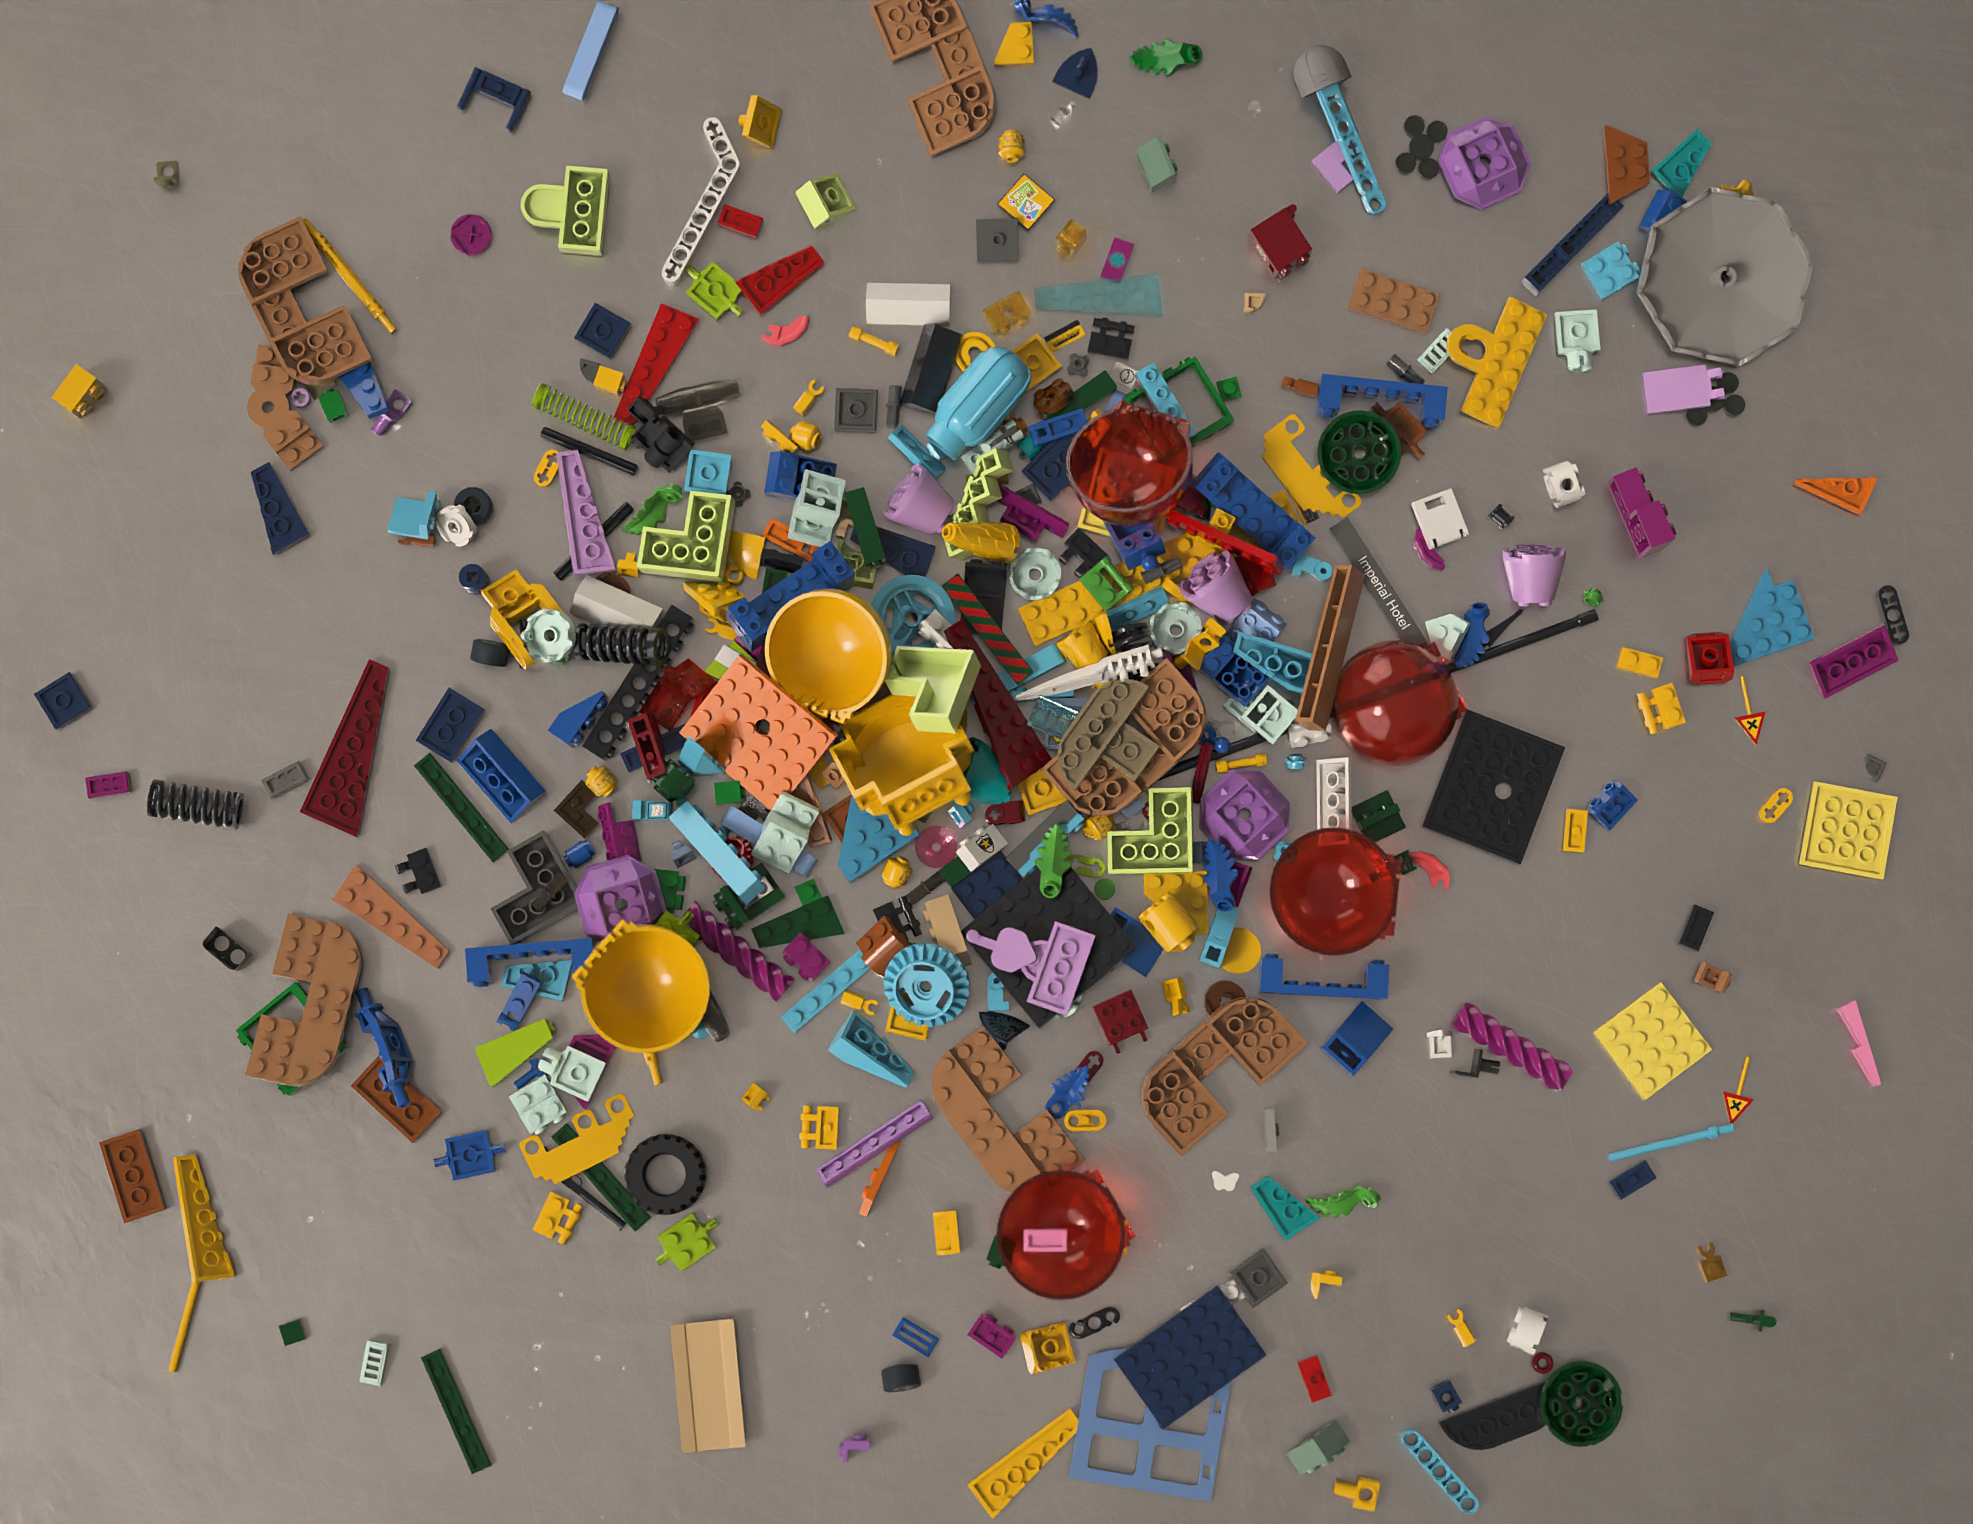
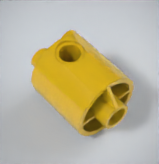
[1138,891,1199,953]

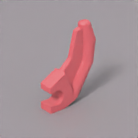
[761,315,810,346]
[1409,851,1450,890]

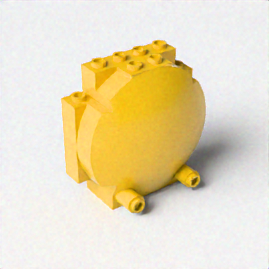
[829,694,974,836]

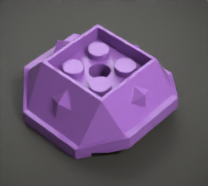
[1438,117,1531,210]
[1199,769,1290,860]
[574,855,666,942]

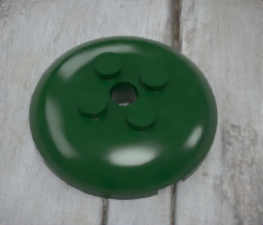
[1317,410,1401,494]
[1540,1361,1623,1447]

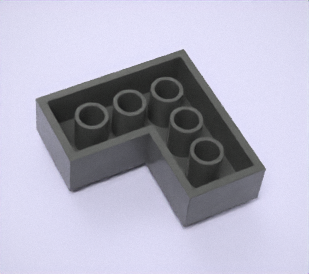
[490,830,578,945]

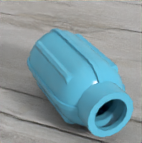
[925,347,1032,460]

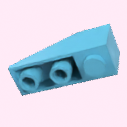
[1199,907,1240,969]

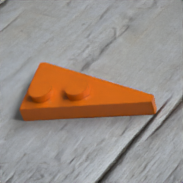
[1793,477,1878,516]
[859,1140,901,1217]

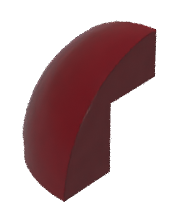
[1170,469,1211,522]

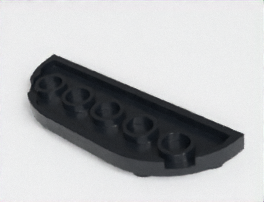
[1439,1380,1547,1450]

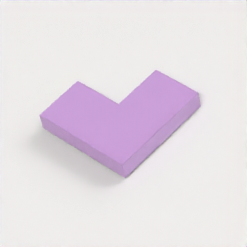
[1311,141,1355,194]

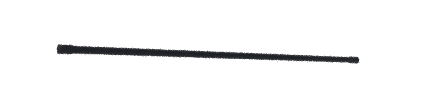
[1077,609,1599,811]

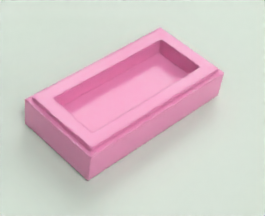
[1023,1229,1067,1251]

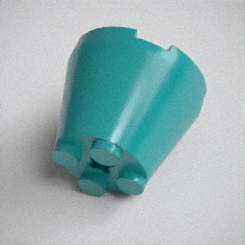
[963,737,1012,805]

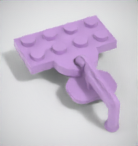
[966,921,1095,1016]

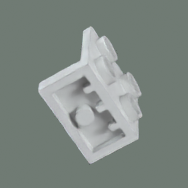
[917,609,953,649]

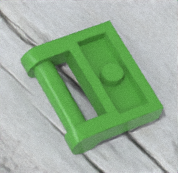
[1079,555,1135,612]

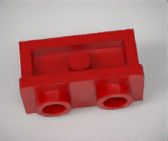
[1234,547,1277,597]

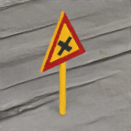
[1735,675,1766,745]
[1723,1056,1754,1124]

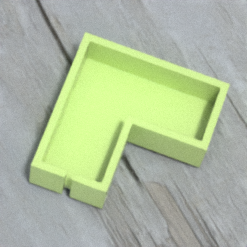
[885,646,981,733]

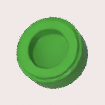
[1094,878,1115,900]

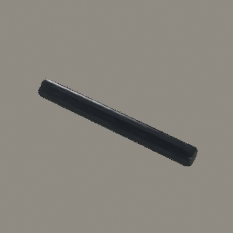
[540,427,638,475]
[553,502,633,581]

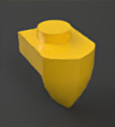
[1311,1270,1343,1299]

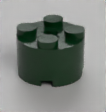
[647,759,695,807]

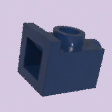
[1430,1379,1462,1414]

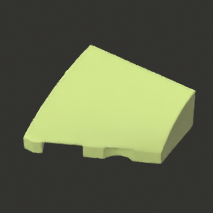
[837,539,876,589]

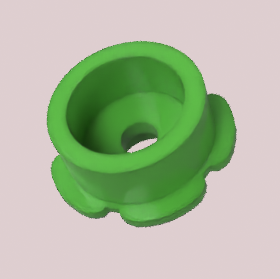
[1583,588,1604,606]

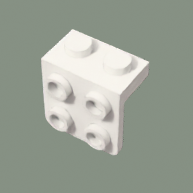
[1286,696,1332,749]

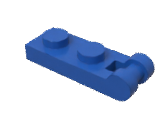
[1027,408,1089,447]
[496,971,542,1031]

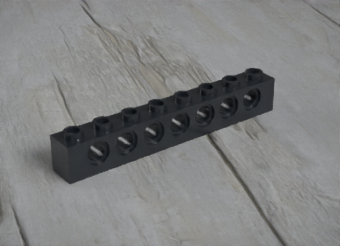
[582,604,695,761]

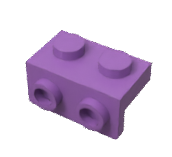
[839,1434,871,1462]

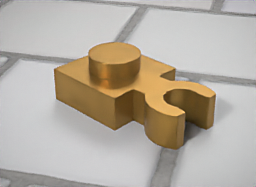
[1698,1242,1727,1283]

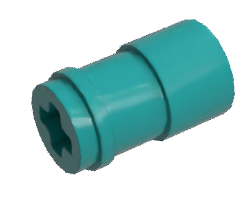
[1016,428,1047,461]

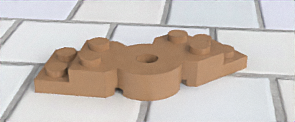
[247,344,324,471]

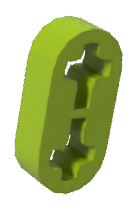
[1067,854,1105,878]

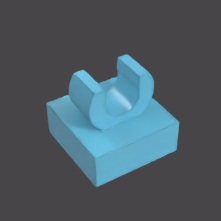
[948,803,975,828]

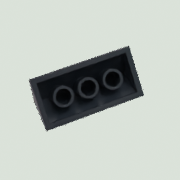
[900,324,962,413]

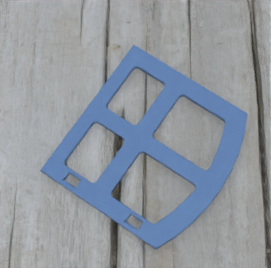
[1069,1348,1231,1502]

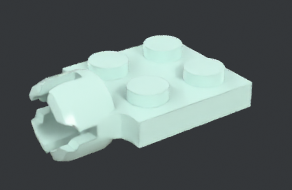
[1554,309,1601,372]
[538,1046,606,1102]

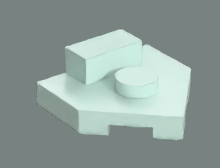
[1425,613,1471,660]

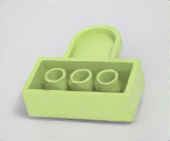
[521,166,610,256]

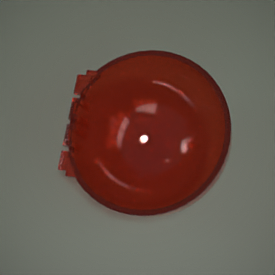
[1066,400,1193,527]
[1332,640,1467,766]
[1270,827,1402,956]
[997,1169,1136,1300]

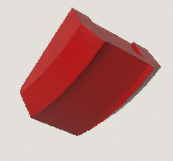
[1686,632,1734,685]

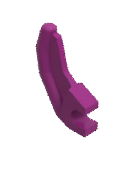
[1413,526,1445,570]

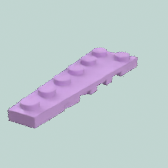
[556,450,615,576]

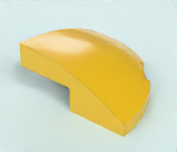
[727,531,766,580]
[1091,613,1116,656]

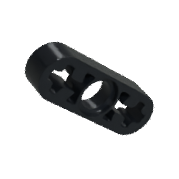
[1876,585,1909,645]

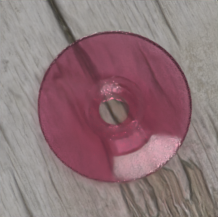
[915,826,957,868]

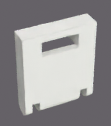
[1411,488,1469,550]

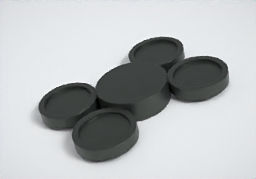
[1395,115,1448,179]
[1686,372,1745,426]

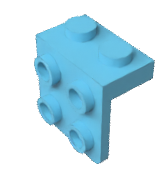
[388,490,440,540]

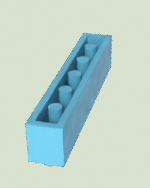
[668,801,765,905]

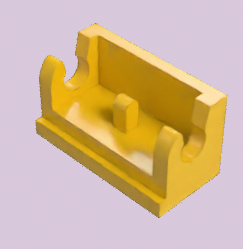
[933,1210,960,1255]

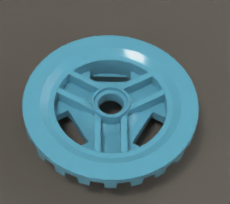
[871,575,955,656]
[883,943,970,1027]

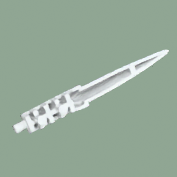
[1013,645,1163,701]

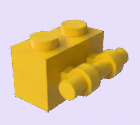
[1637,683,1686,734]

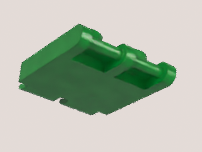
[654,869,686,913]

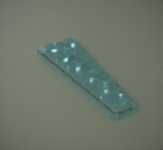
[1034,273,1162,315]

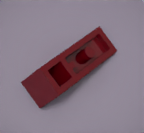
[627,713,667,780]

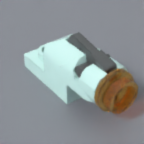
[961,417,1028,475]

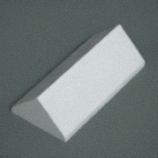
[866,283,950,326]
[569,575,663,645]
[1316,757,1352,844]

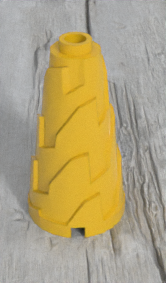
[942,522,1020,565]
[1055,620,1119,689]

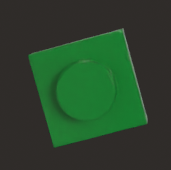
[1216,376,1242,402]
[795,879,822,906]

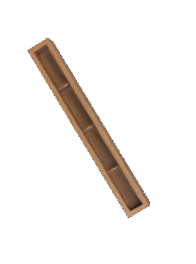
[1295,565,1365,731]

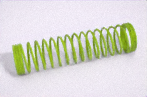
[531,383,636,450]

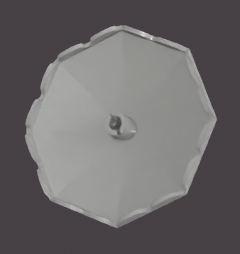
[1636,187,1812,366]

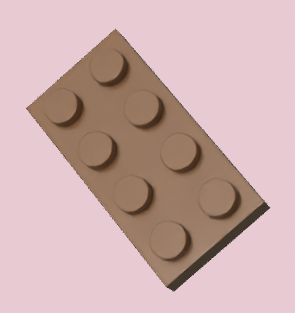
[1347,268,1440,334]

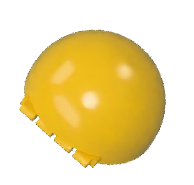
[765,589,892,724]
[571,919,709,1053]

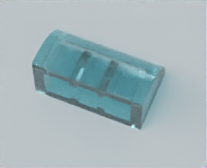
[1027,695,1078,740]

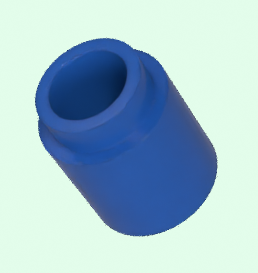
[563,840,596,869]

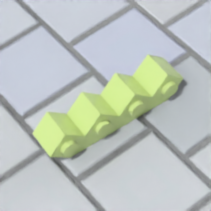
[945,448,1014,560]

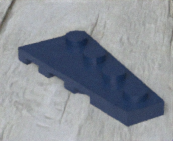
[251,462,310,555]
[850,526,936,577]

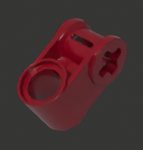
[984,800,1026,826]

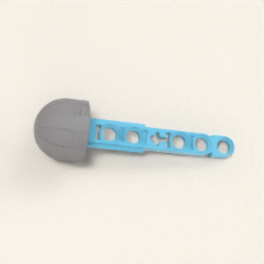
[1293,45,1386,214]

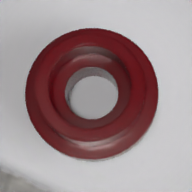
[1532,1352,1553,1374]

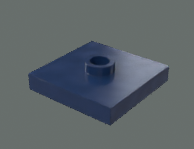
[574,303,631,359]
[34,672,92,730]

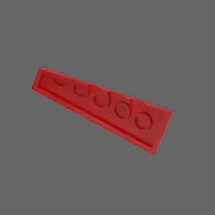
[613,303,699,426]
[1163,508,1285,576]

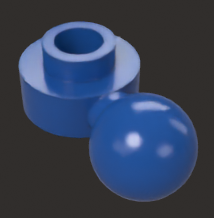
[1198,724,1230,753]

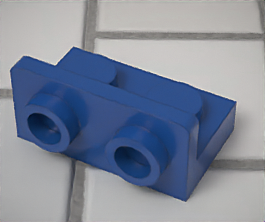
[1586,780,1638,831]

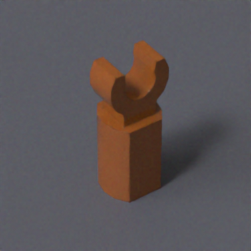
[1281,376,1319,398]
[398,533,436,548]

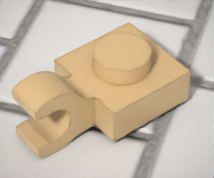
[836,500,854,540]

